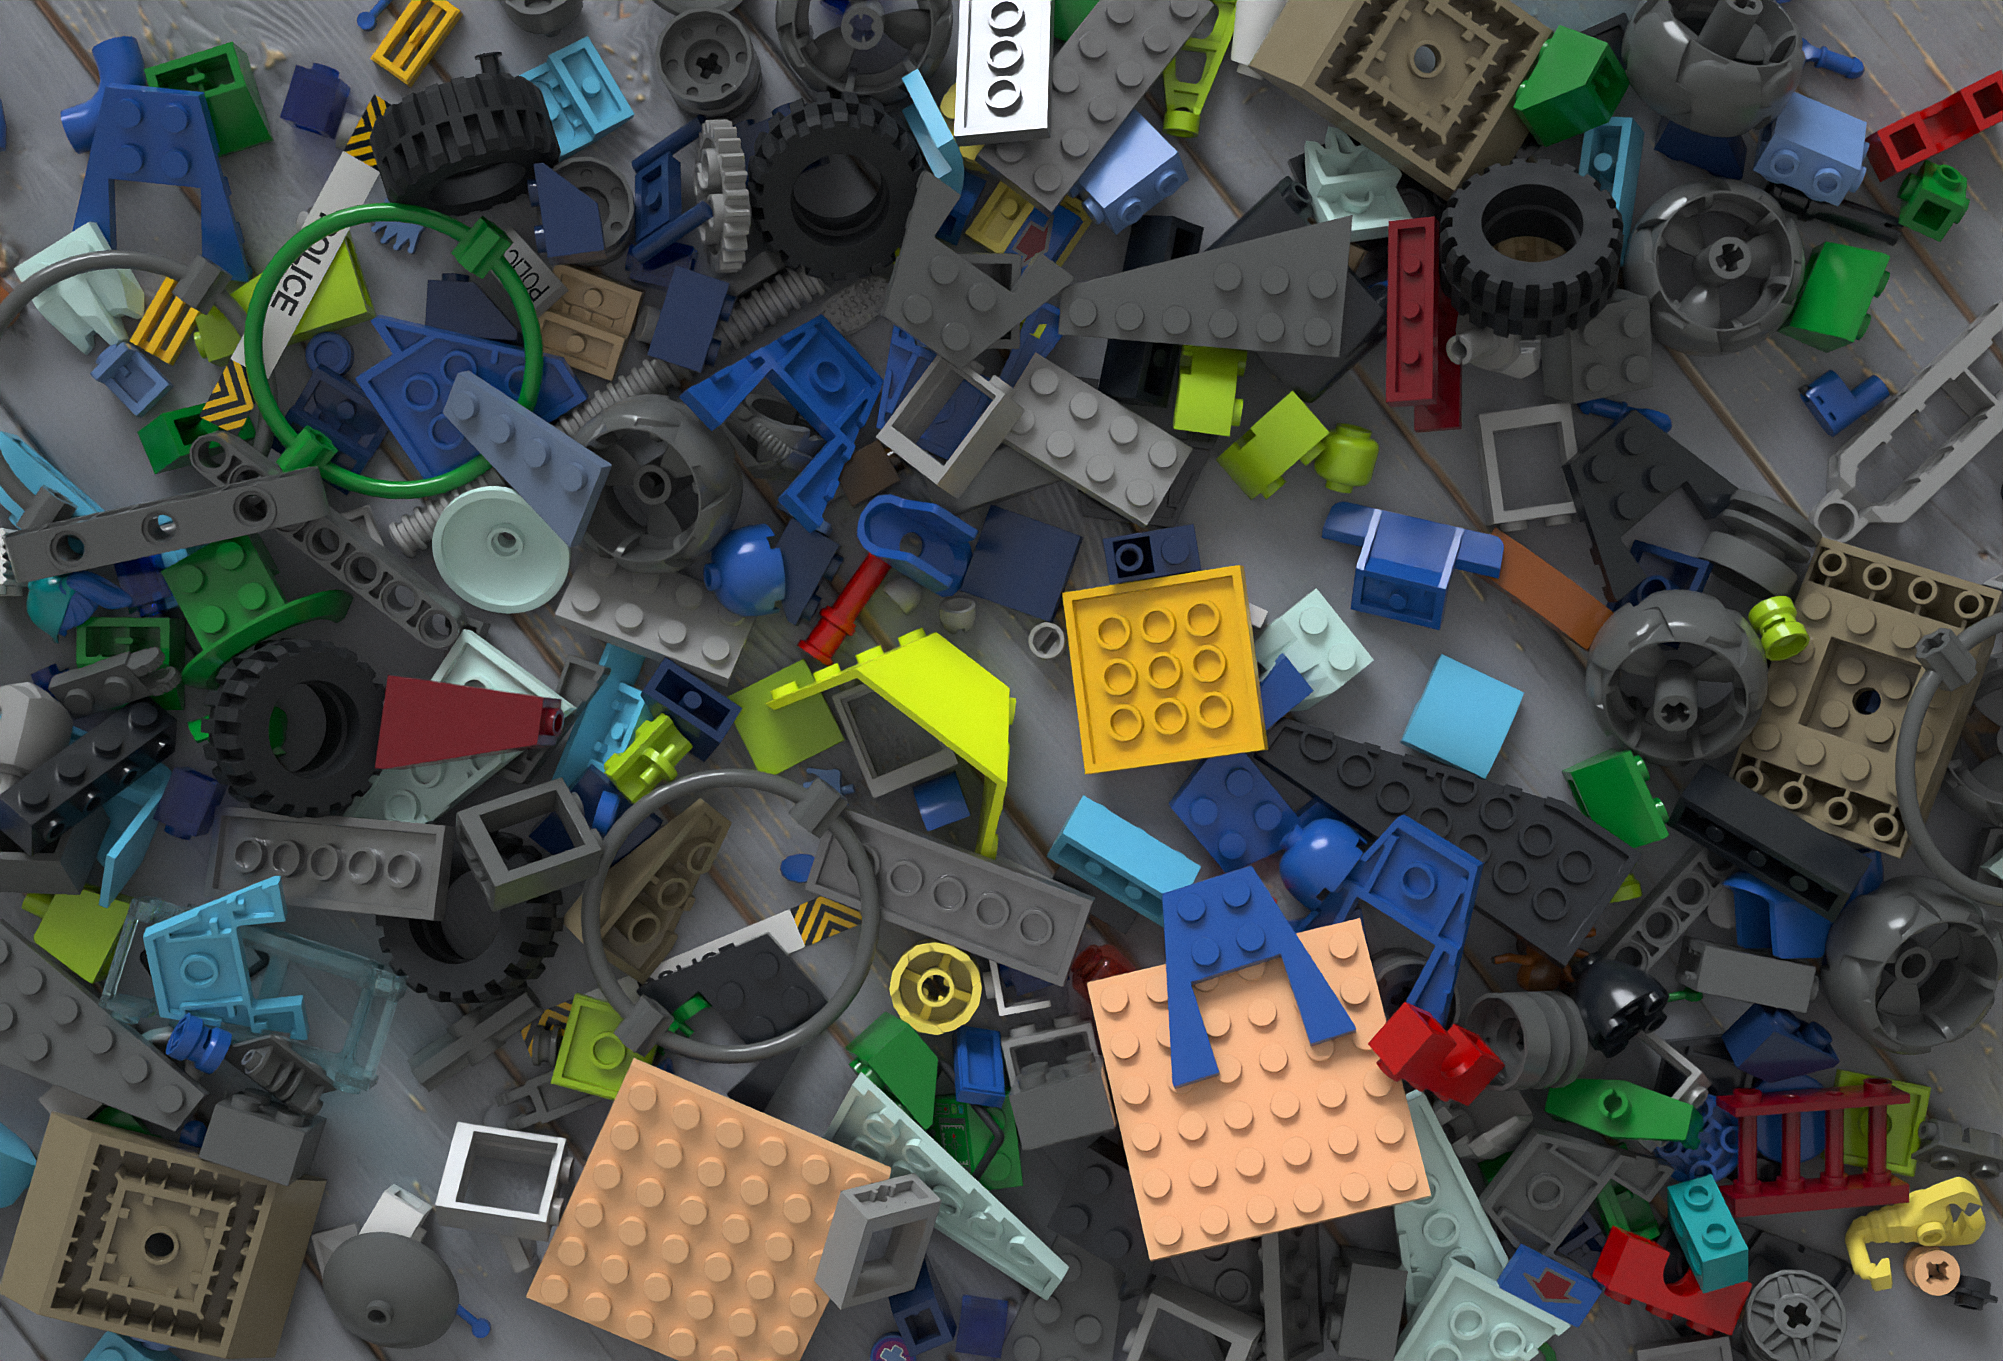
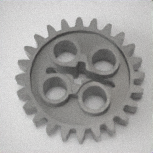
[693,119,751,273]

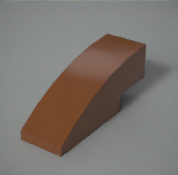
[1473,527,1614,652]

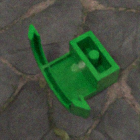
[161,533,354,691]

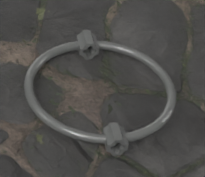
[0,250,278,541]
[1895,612,2003,907]
[581,768,880,1064]

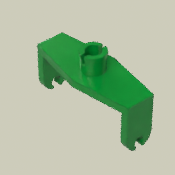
[1544,1078,1704,1150]

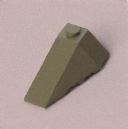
[563,798,732,985]

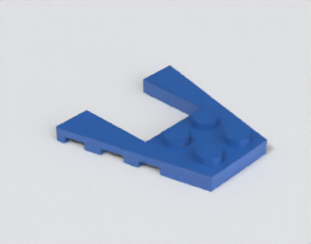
[72,83,253,282]
[876,302,1063,460]
[679,314,884,533]
[1168,653,1344,873]
[1295,814,1484,1029]
[1162,865,1356,1089]

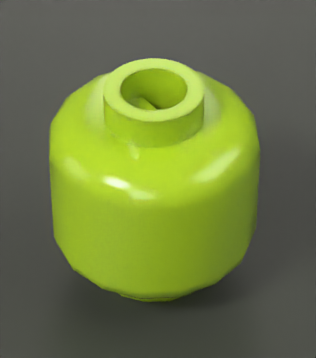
[1314,423,1379,493]

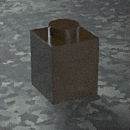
[838,440,905,509]

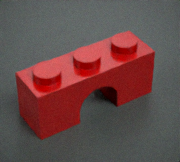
[1865,70,2003,182]
[1368,1002,1505,1106]
[1592,1225,1752,1336]

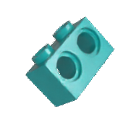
[1667,1174,1748,1294]

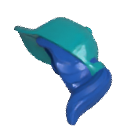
[26,570,133,644]

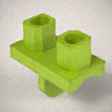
[604,713,693,804]

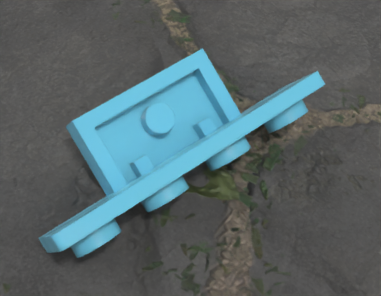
[552,643,654,787]

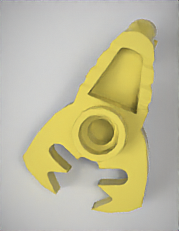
[1845,1176,1986,1292]

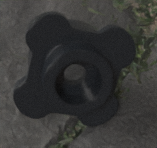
[1944,1275,1998,1311]

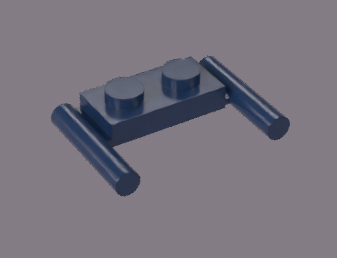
[632,114,713,263]

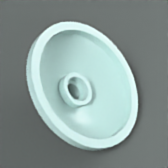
[432,486,571,614]

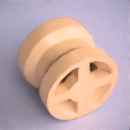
[1903,1244,1960,1296]

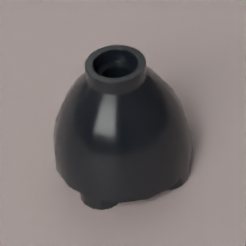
[1570,952,1669,1058]

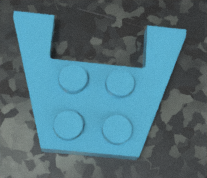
[143,876,310,1040]

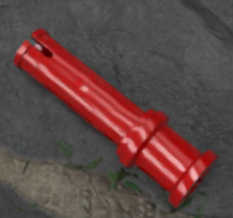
[797,550,901,667]

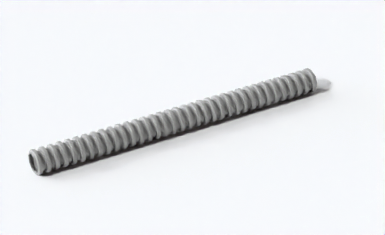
[389,264,825,558]

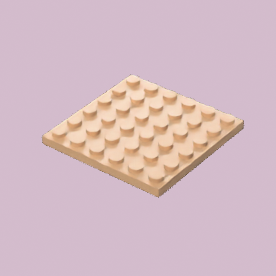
[1087,918,1431,1262]
[526,1058,891,1361]

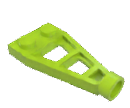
[1162,0,1237,138]

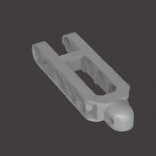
[1807,300,2003,543]

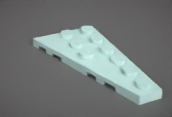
[342,629,577,824]
[823,1072,1069,1301]
[1392,1089,1509,1322]
[1394,1257,1571,1361]

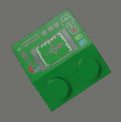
[928,1086,1023,1190]

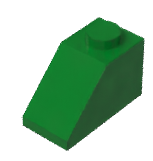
[137,403,256,474]

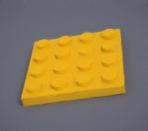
[1062,565,1268,775]

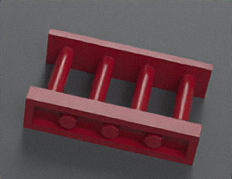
[1386,216,1462,433]
[1716,1078,1910,1218]

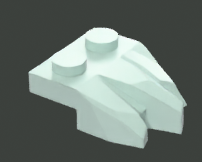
[1304,126,1413,242]
[14,222,145,355]
[1253,588,1374,712]

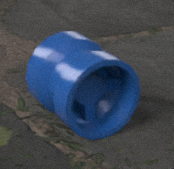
[166,1013,232,1075]

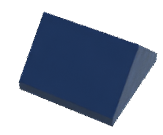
[1606,539,1714,651]

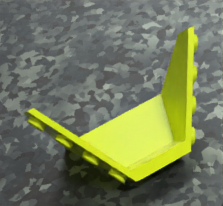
[765,627,1016,860]

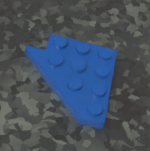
[355,314,589,479]

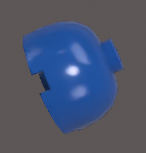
[703,523,785,617]
[1279,818,1368,911]

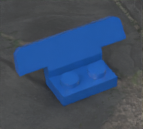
[1322,501,1504,630]

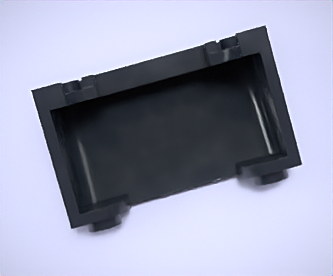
[1204,176,1388,403]

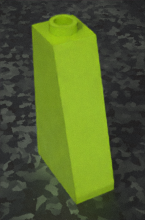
[194,231,376,367]

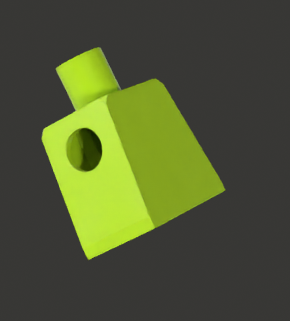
[22,882,146,984]

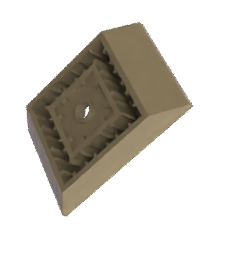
[1248,0,1554,201]
[1729,537,2003,859]
[0,1111,327,1359]

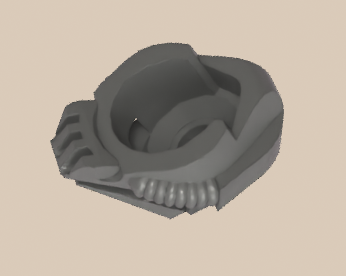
[721,394,827,481]

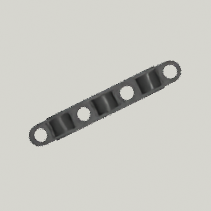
[2,466,331,583]

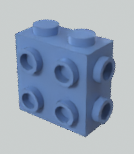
[1753,92,1869,207]
[1068,108,1189,235]

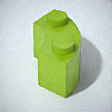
[1172,345,1247,437]
[1215,390,1330,500]

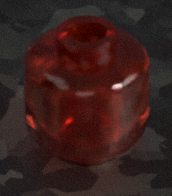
[1071,944,1138,1006]

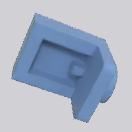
[90,342,174,418]

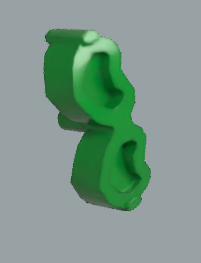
[657,993,712,1057]

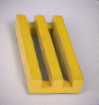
[370,0,463,88]
[129,277,202,366]

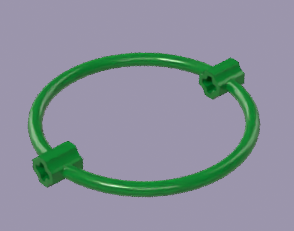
[244,203,544,499]

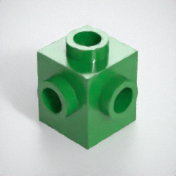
[1897,160,1970,242]

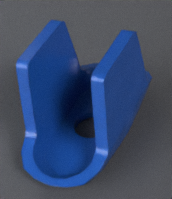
[857,494,979,597]
[1721,871,1831,959]

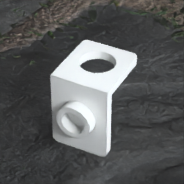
[982,960,1051,1016]

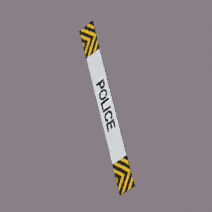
[199,94,391,436]
[520,896,862,1058]

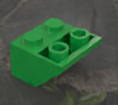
[1513,25,1630,147]
[144,42,274,158]
[1777,241,1891,353]
[76,617,185,710]
[1562,748,1670,848]
[845,1011,938,1131]

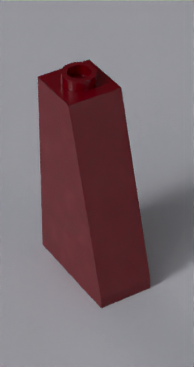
[375,675,564,770]

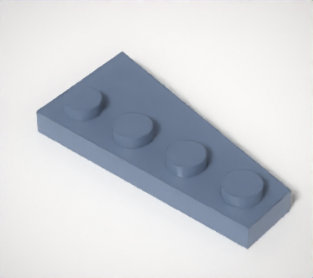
[443,370,612,548]

